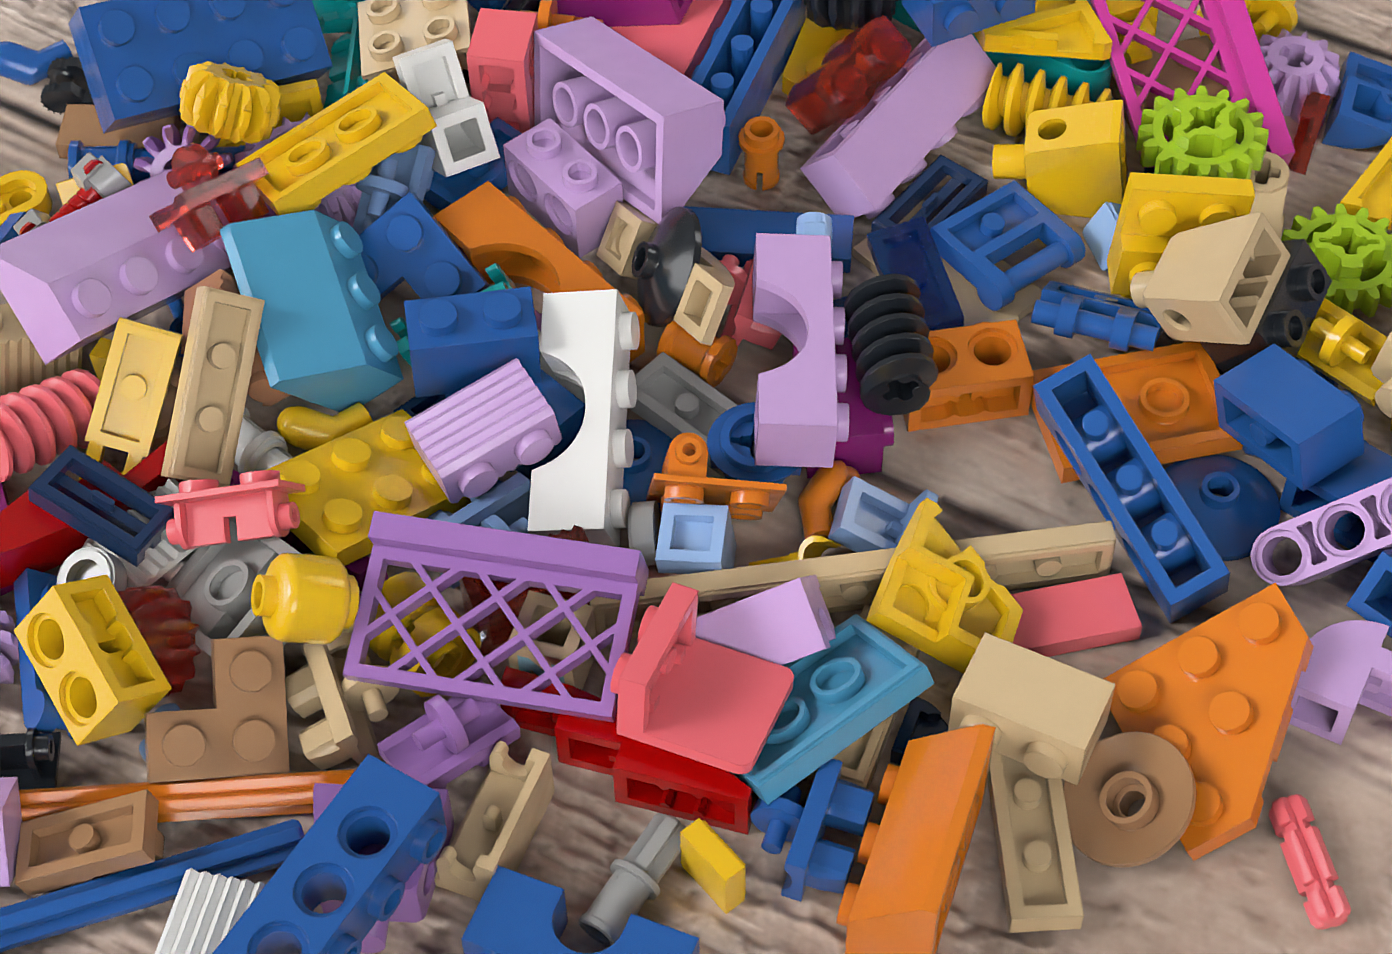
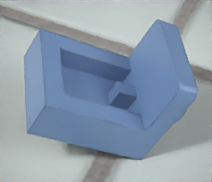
[828,476,939,552]

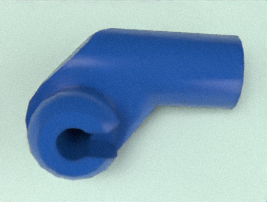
[0,40,73,85]

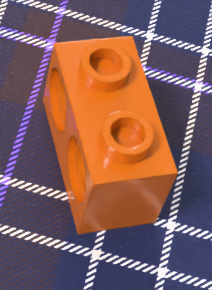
[903,319,1034,432]

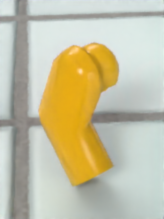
[276,402,373,451]

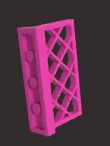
[1090,0,1295,167]

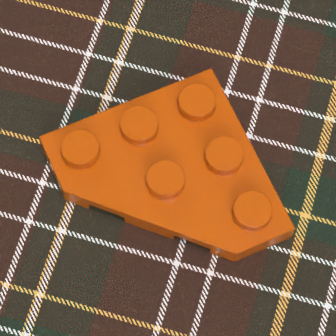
[1103,582,1314,861]

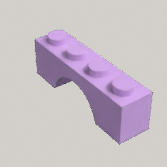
[752,233,849,468]

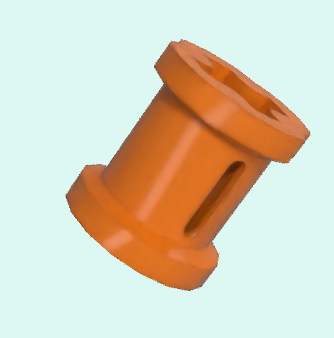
[656,320,738,388]

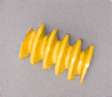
[982,62,1111,137]

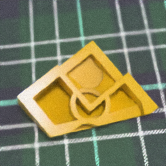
[866,498,1023,674]

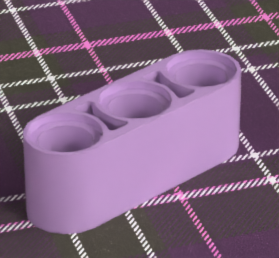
[1251,477,1392,587]

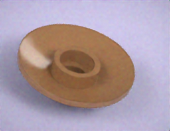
[1063,732,1196,868]

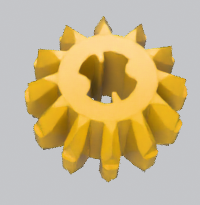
[179,61,281,144]

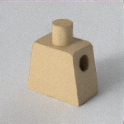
[1130,212,1291,345]

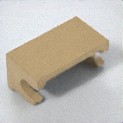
[434,741,555,901]

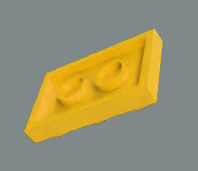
[235,72,437,215]
[267,409,471,566]

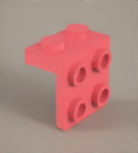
[610,582,794,774]

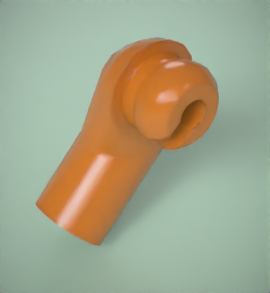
[798,460,861,541]

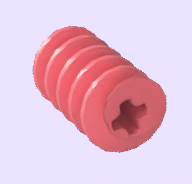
[0,368,101,482]

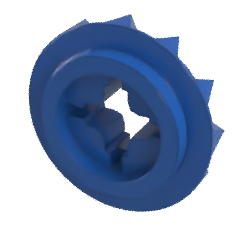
[707,402,802,484]

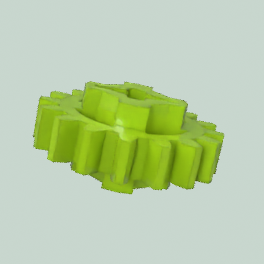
[1136,85,1269,179]
[1281,204,1392,318]

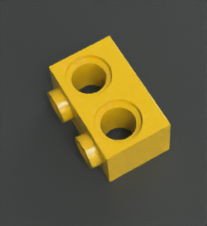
[13,574,172,746]

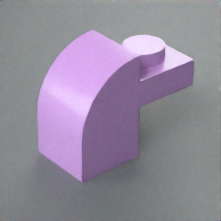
[1289,620,1392,745]

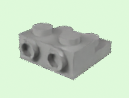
[149,518,301,656]

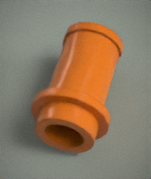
[738,116,785,191]

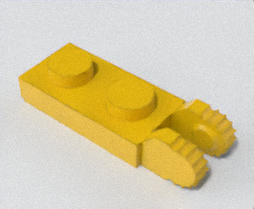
[79,317,184,480]

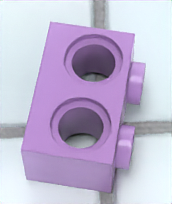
[503,118,623,258]

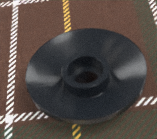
[631,207,702,327]

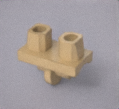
[285,643,399,770]

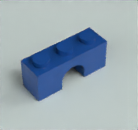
[461,865,700,954]

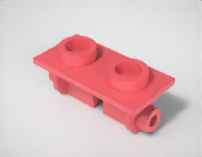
[154,470,305,550]

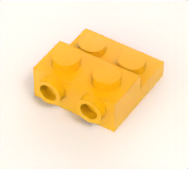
[1107,172,1255,299]

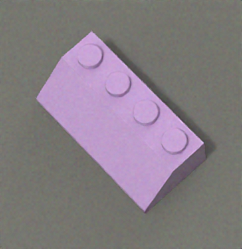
[534,17,726,224]
[0,169,244,365]

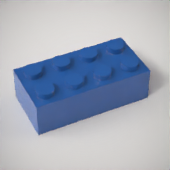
[68,0,333,134]

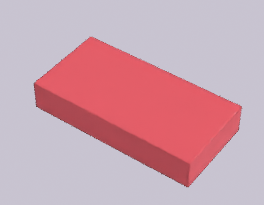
[1011,573,1142,657]

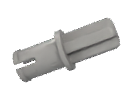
[578,813,686,947]

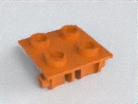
[646,432,787,520]

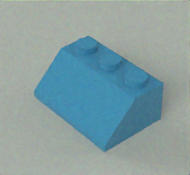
[220,210,404,412]

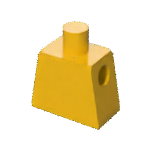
[992,100,1128,218]

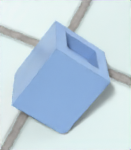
[655,503,737,574]

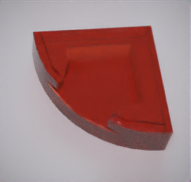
[1288,91,1331,175]

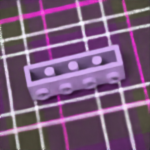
[800,34,996,219]

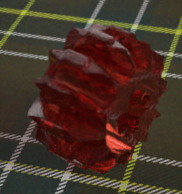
[118,585,201,698]

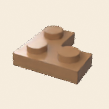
[144,636,290,783]

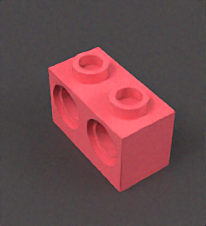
[466,8,538,133]

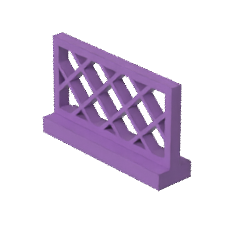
[342,511,649,722]

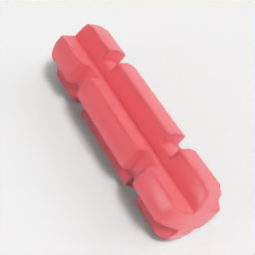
[1268,794,1351,930]

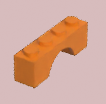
[433,181,645,363]

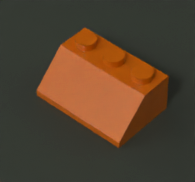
[836,724,996,954]

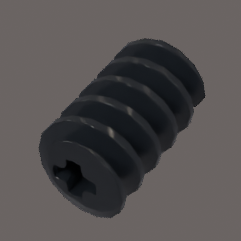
[844,273,938,416]

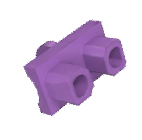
[377,680,521,789]

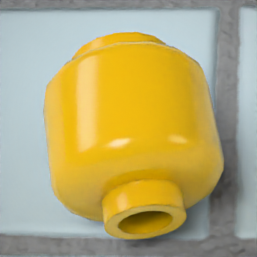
[251,553,359,644]

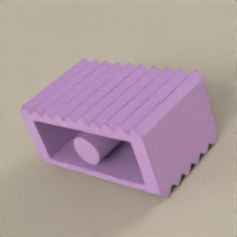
[404,358,562,503]

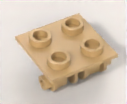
[357,0,472,85]

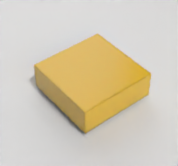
[680,818,746,914]

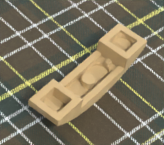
[596,201,735,346]

